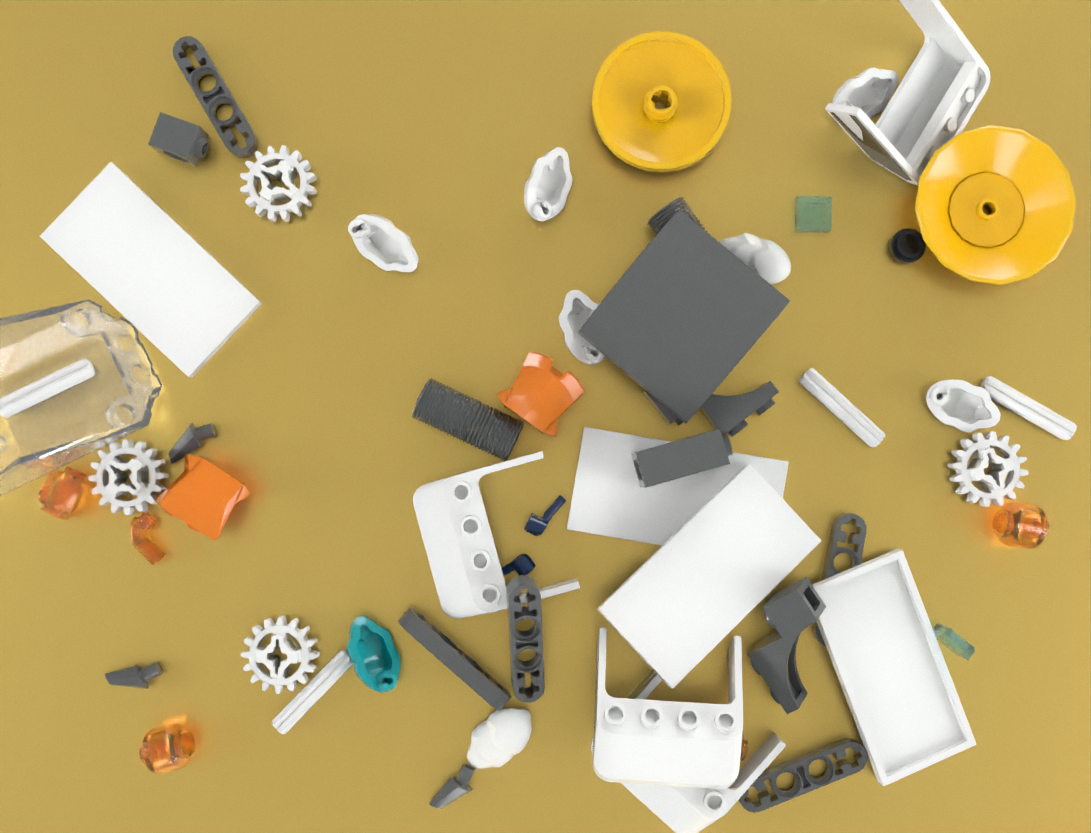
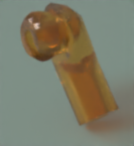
[130,512,165,565]

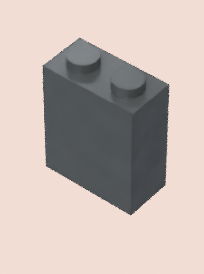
[631,429,733,488]

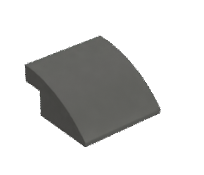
[578,209,790,424]

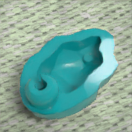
[346,616,400,693]

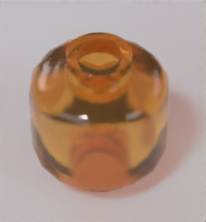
[37,466,92,521]
[993,502,1050,549]
[139,723,196,774]

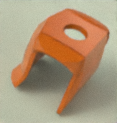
[497,351,585,437]
[156,454,250,540]

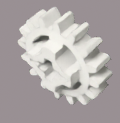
[240,145,317,222]
[948,431,1028,507]
[88,439,169,515]
[241,615,320,694]

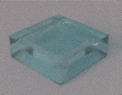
[795,196,832,233]
[933,624,975,660]

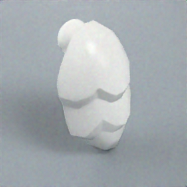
[832,67,898,118]
[524,147,573,221]
[348,214,419,272]
[719,233,791,285]
[558,290,605,365]
[926,379,1001,433]
[467,708,532,769]

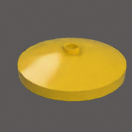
[592,31,731,172]

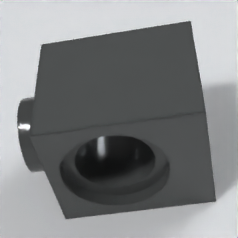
[148,112,209,167]

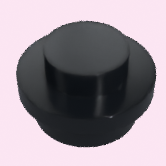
[890,228,926,263]

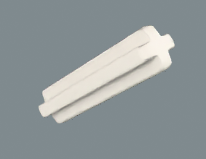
[0,358,95,418]
[799,368,885,447]
[980,376,1077,440]
[272,649,354,734]

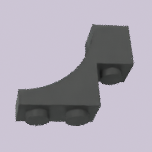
[642,381,779,437]
[748,577,826,714]

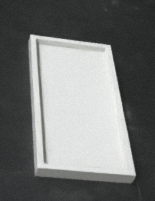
[40,162,263,378]
[566,427,789,546]
[597,464,822,689]
[812,549,977,786]

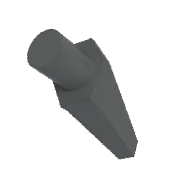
[169,423,216,464]
[105,662,162,689]
[429,764,475,809]

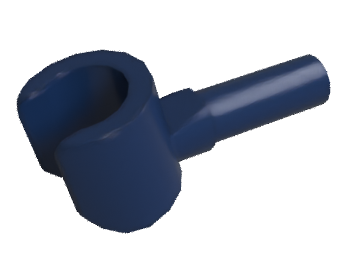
[524,495,566,536]
[501,554,536,576]

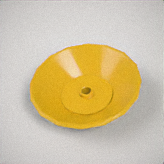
[915,125,1076,285]

